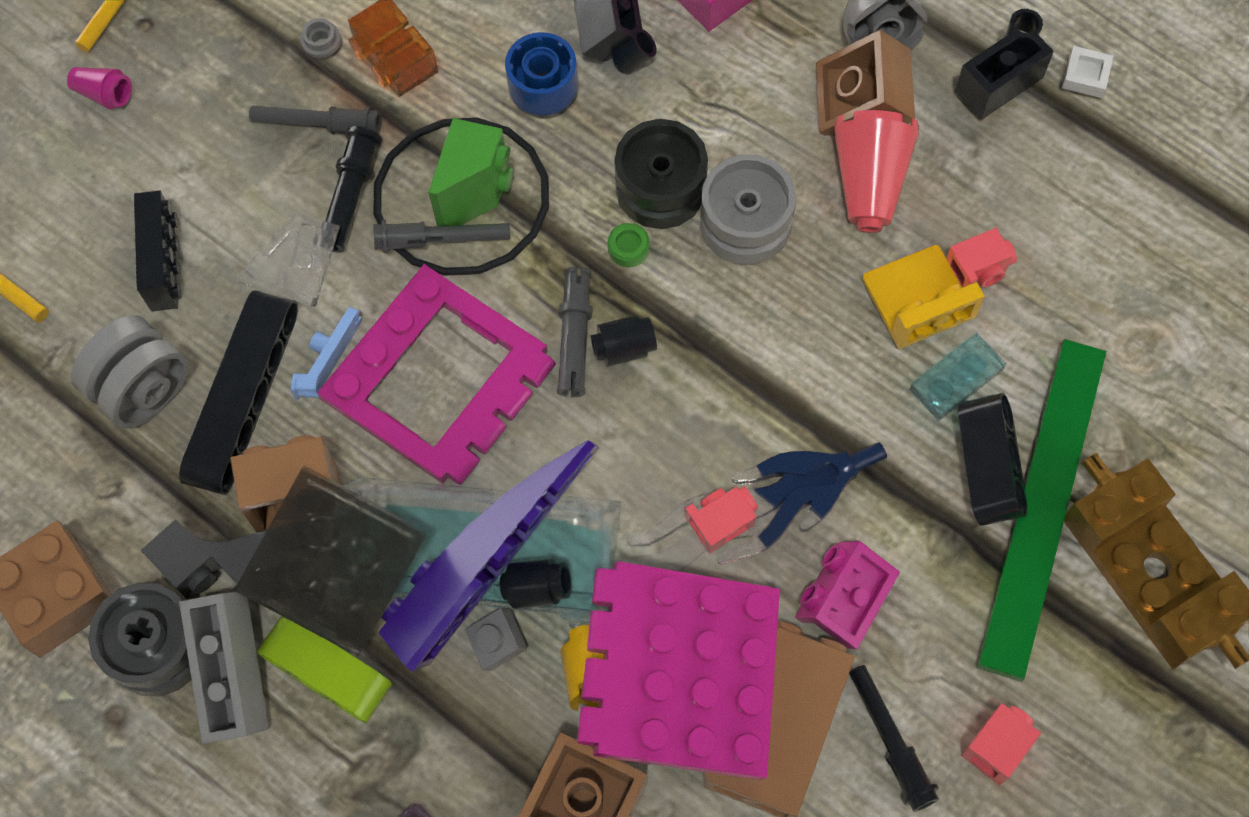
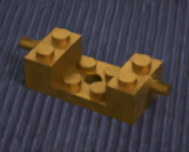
[1064,453,1249,670]

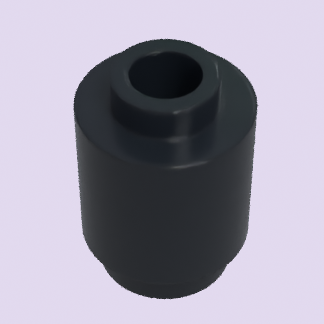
[590,315,657,367]
[499,558,572,609]

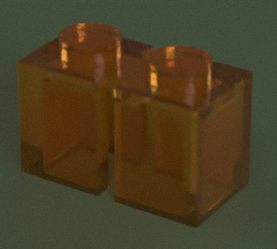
[348,0,438,97]

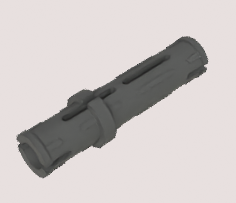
[557,267,592,397]

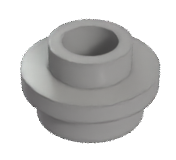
[300,18,341,58]

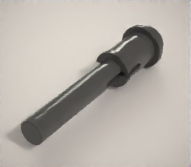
[249,106,382,134]
[373,220,510,253]

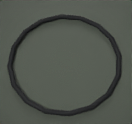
[373,117,549,276]

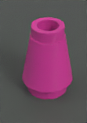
[67,67,132,109]

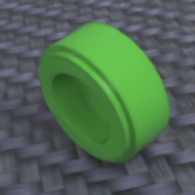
[607,223,650,268]

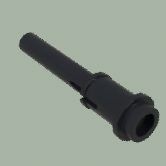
[849,665,939,812]

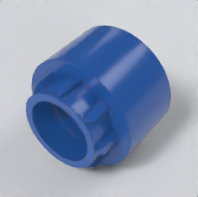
[505,32,578,116]

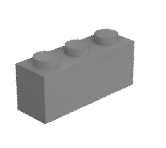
[179,590,269,744]

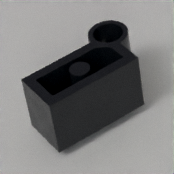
[574,0,657,73]
[955,9,1054,120]

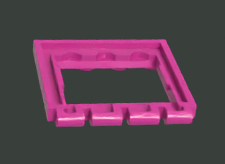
[317,264,556,485]

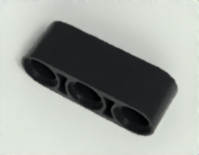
[958,393,1028,526]

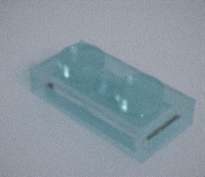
[909,332,1006,421]

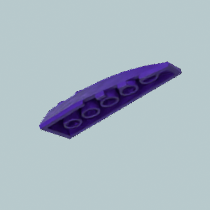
[378,440,600,672]

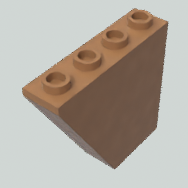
[702,622,855,817]

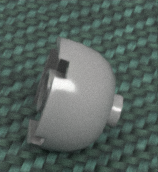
[843,0,927,50]

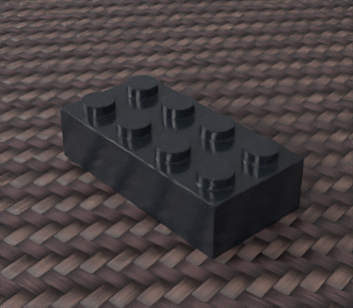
[134,190,181,312]

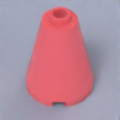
[834,110,919,233]

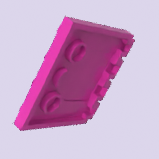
[577,561,780,780]

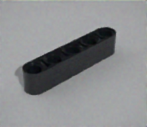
[179,290,298,495]

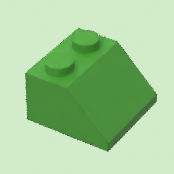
[428,118,513,226]

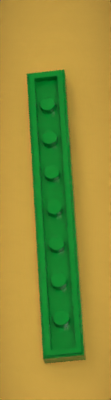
[976,339,1107,682]

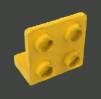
[862,245,985,349]

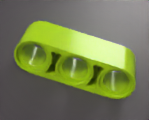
[256,613,393,724]

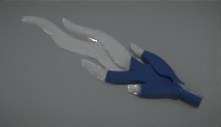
[583,442,887,599]

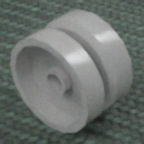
[700,154,796,265]
[71,315,189,429]

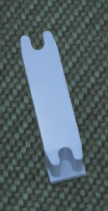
[290,307,362,400]

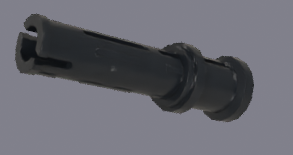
[317,126,383,253]

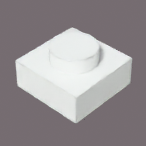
[1062,46,1114,98]

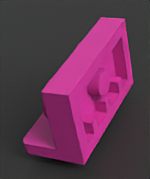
[795,541,900,649]

